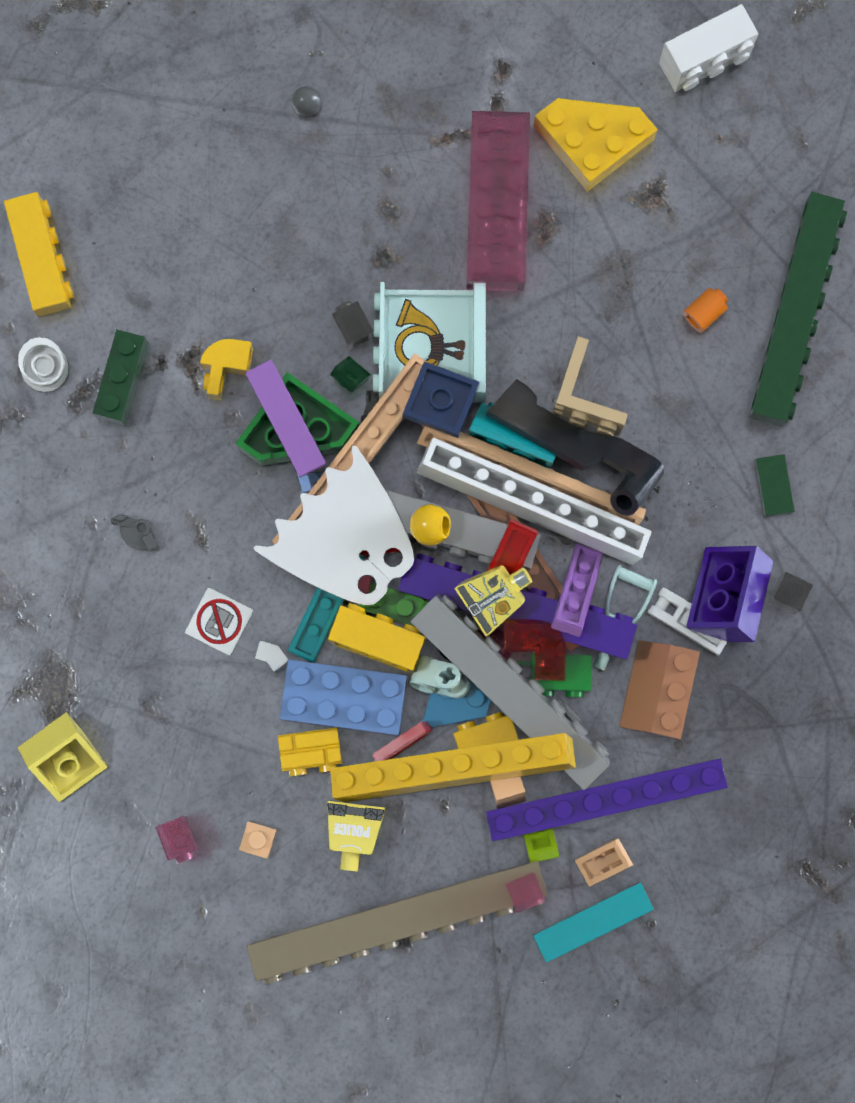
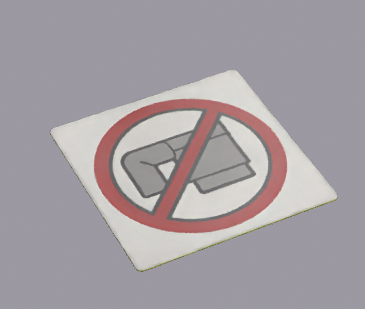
[185,588,253,656]

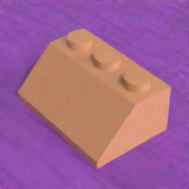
[619,640,700,741]

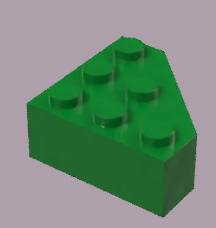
[235,372,360,466]

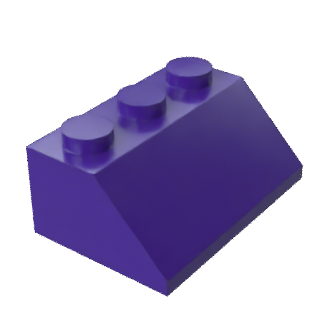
[686,546,773,642]

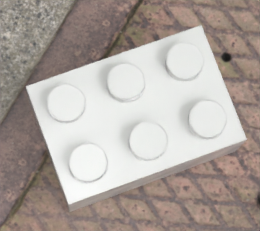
[659,4,759,92]

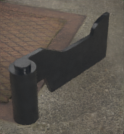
[486,379,664,516]

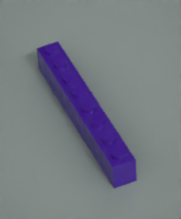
[398,553,638,660]
[485,758,728,841]

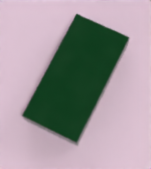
[754,454,795,517]

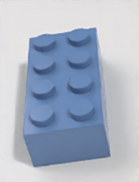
[280,660,407,737]

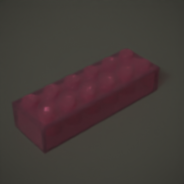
[466,111,530,291]

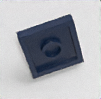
[402,361,480,438]

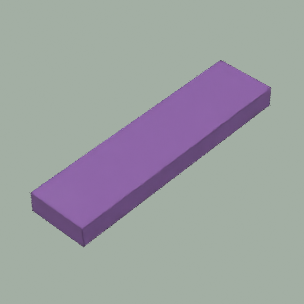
[245,359,326,478]
[551,544,604,637]

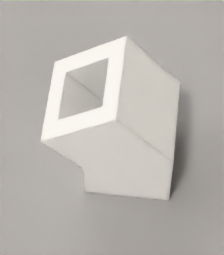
[255,641,288,673]

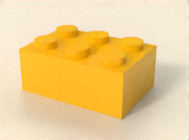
[328,603,426,674]

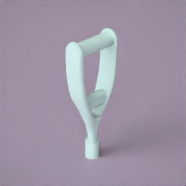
[593,564,658,671]

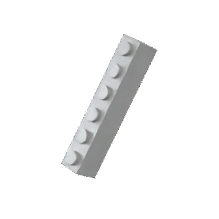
[385,490,541,571]

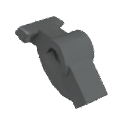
[111,514,158,551]

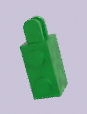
[516,653,592,698]

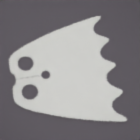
[254,445,414,605]

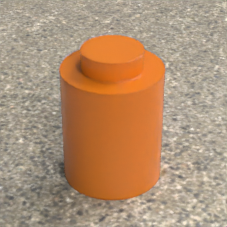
[682,288,728,333]

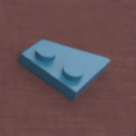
[423,682,490,728]

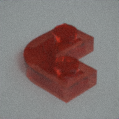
[504,619,566,681]

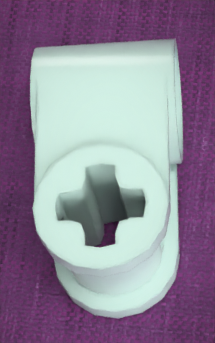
[409,655,470,699]

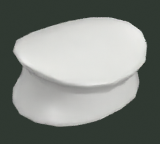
[18,337,68,392]

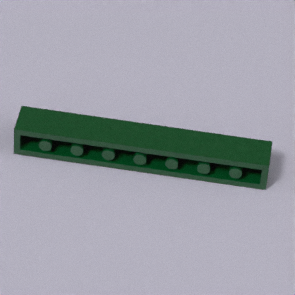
[748,191,847,427]

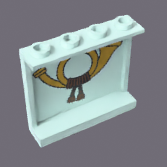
[373,282,486,403]

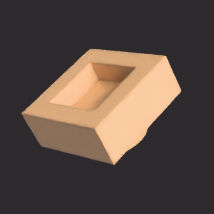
[239,821,277,859]

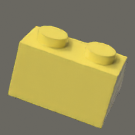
[17,712,108,802]

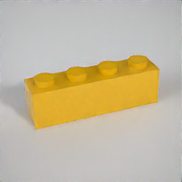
[4,192,74,317]

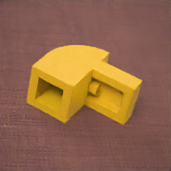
[200,339,253,401]

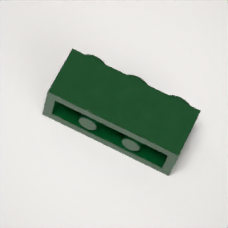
[92,329,149,427]

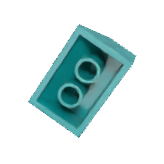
[469,402,556,468]

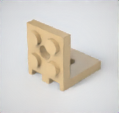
[553,336,628,436]

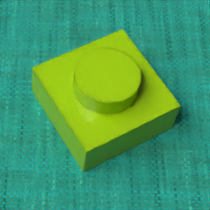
[523,828,559,863]

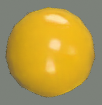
[410,504,451,546]

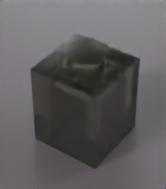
[332,301,374,351]
[768,572,813,615]

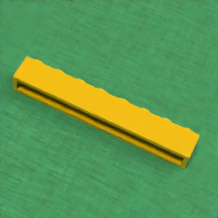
[330,733,576,803]

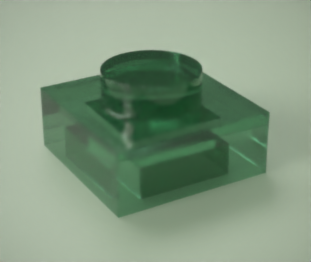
[330,356,371,393]

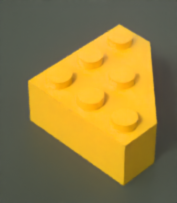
[533,98,658,192]

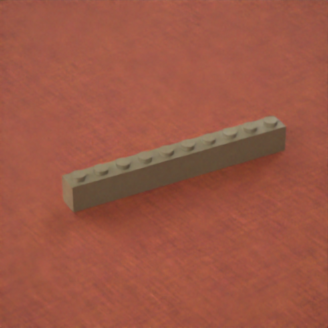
[247,861,548,985]

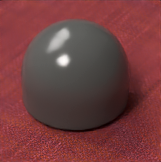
[292,86,321,117]

